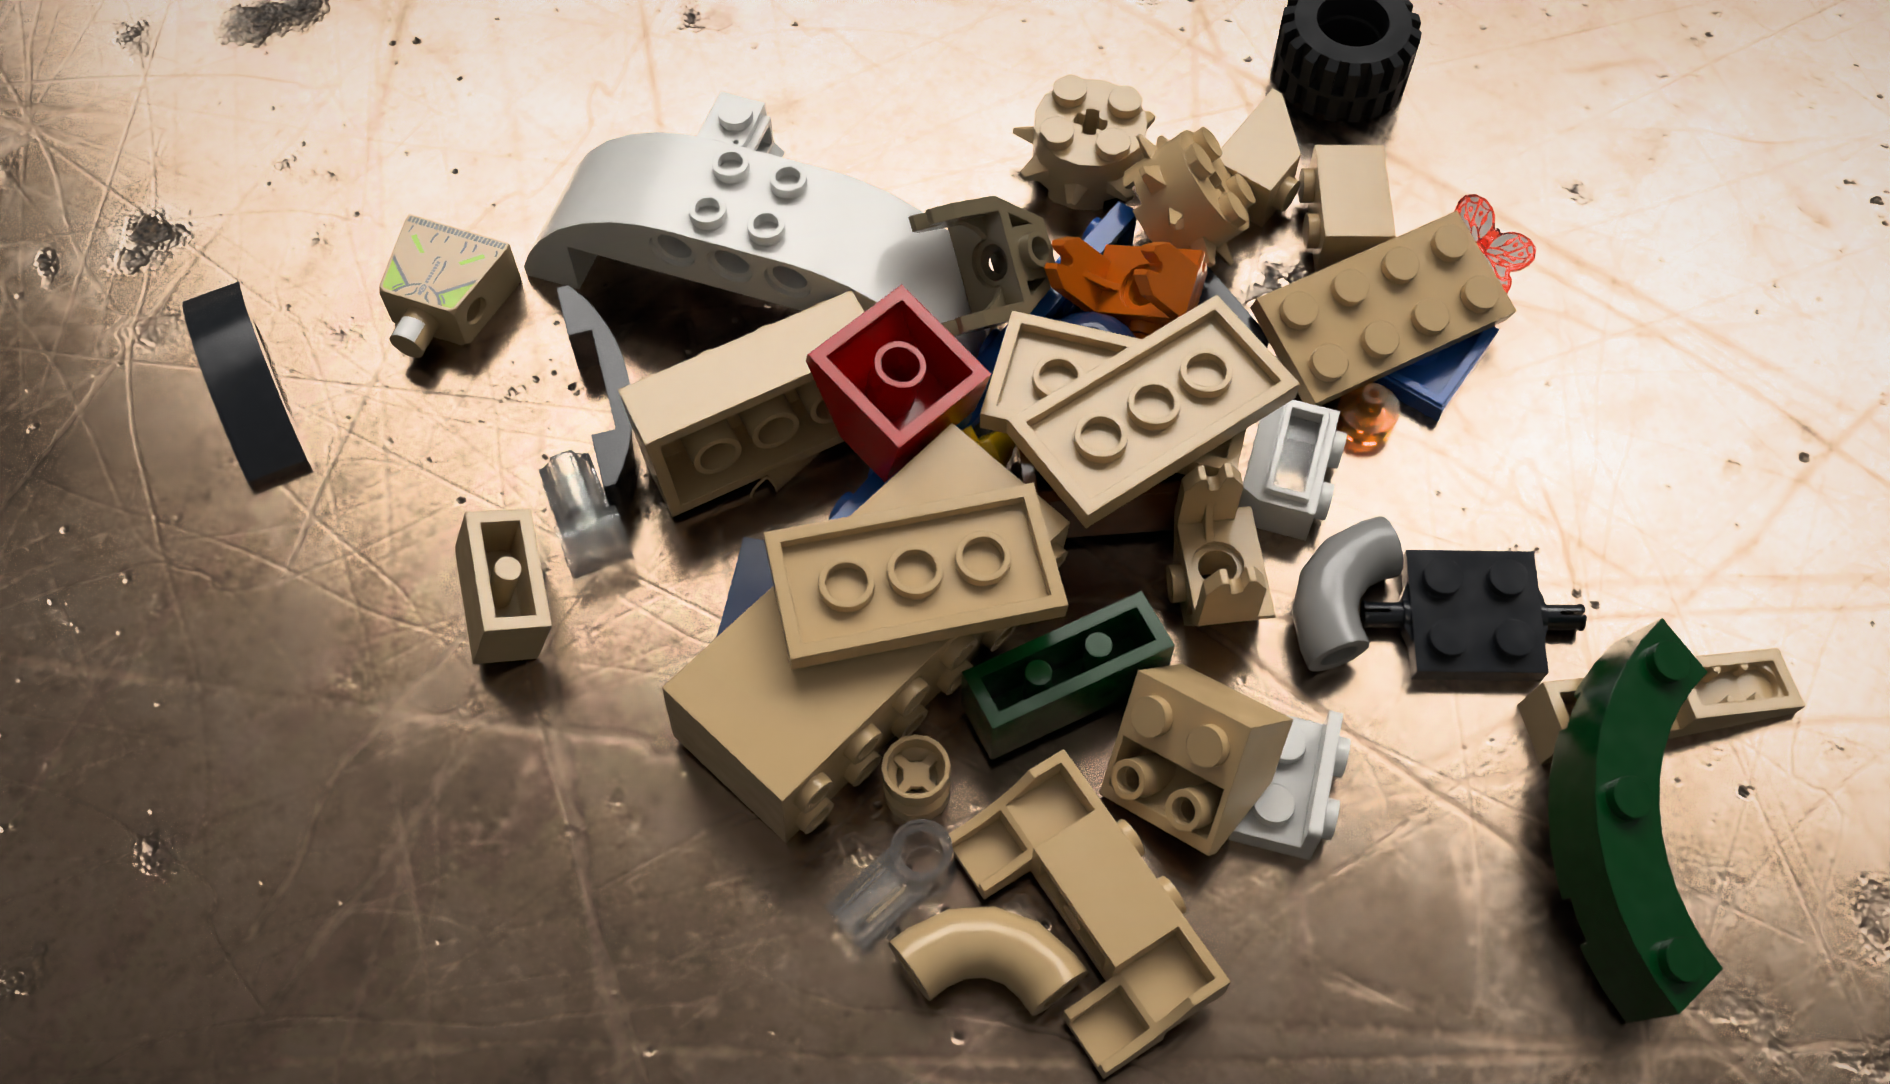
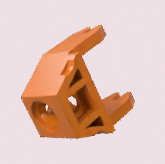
[1044,236,1207,339]

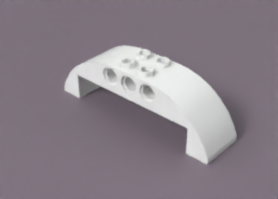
[524,132,990,358]

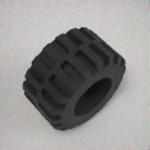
[1272,0,1422,122]

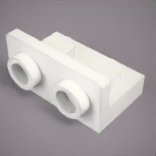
[1229,710,1351,860]

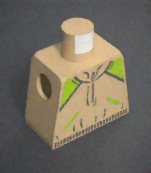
[379,214,522,358]

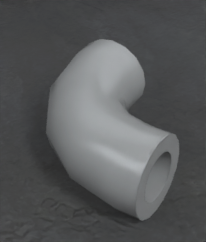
[1292,515,1403,671]

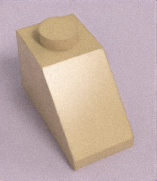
[1220,88,1301,227]

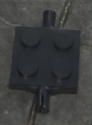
[1359,550,1587,681]

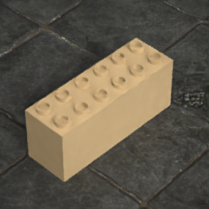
[662,423,1070,843]

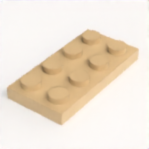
[1250,210,1517,406]
[1007,295,1300,528]
[980,311,1247,477]
[764,482,1068,670]

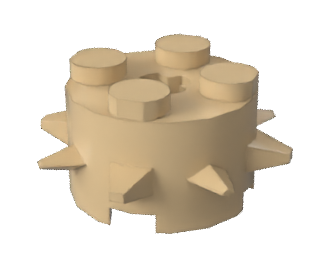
[1012,74,1156,211]
[1123,126,1256,268]

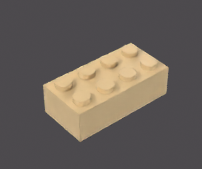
[618,290,865,517]

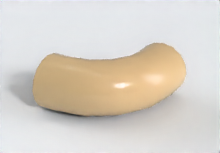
[888,907,1089,1016]

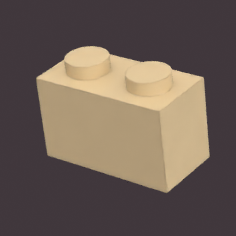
[1298,145,1396,272]
[455,508,552,664]

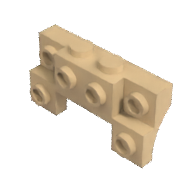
[947,749,1231,1079]

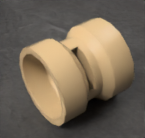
[881,734,951,823]

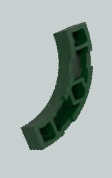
[1548,618,1723,1023]

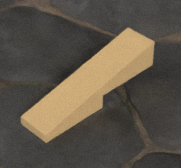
[1517,648,1806,765]

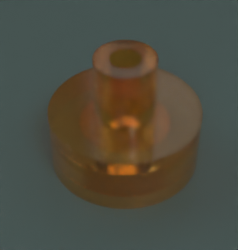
[1336,382,1400,446]

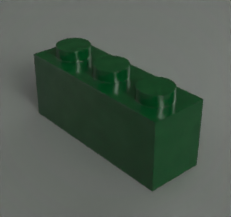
[961,591,1175,760]

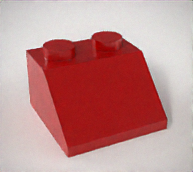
[806,284,992,482]

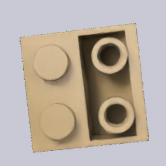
[1099,664,1293,856]

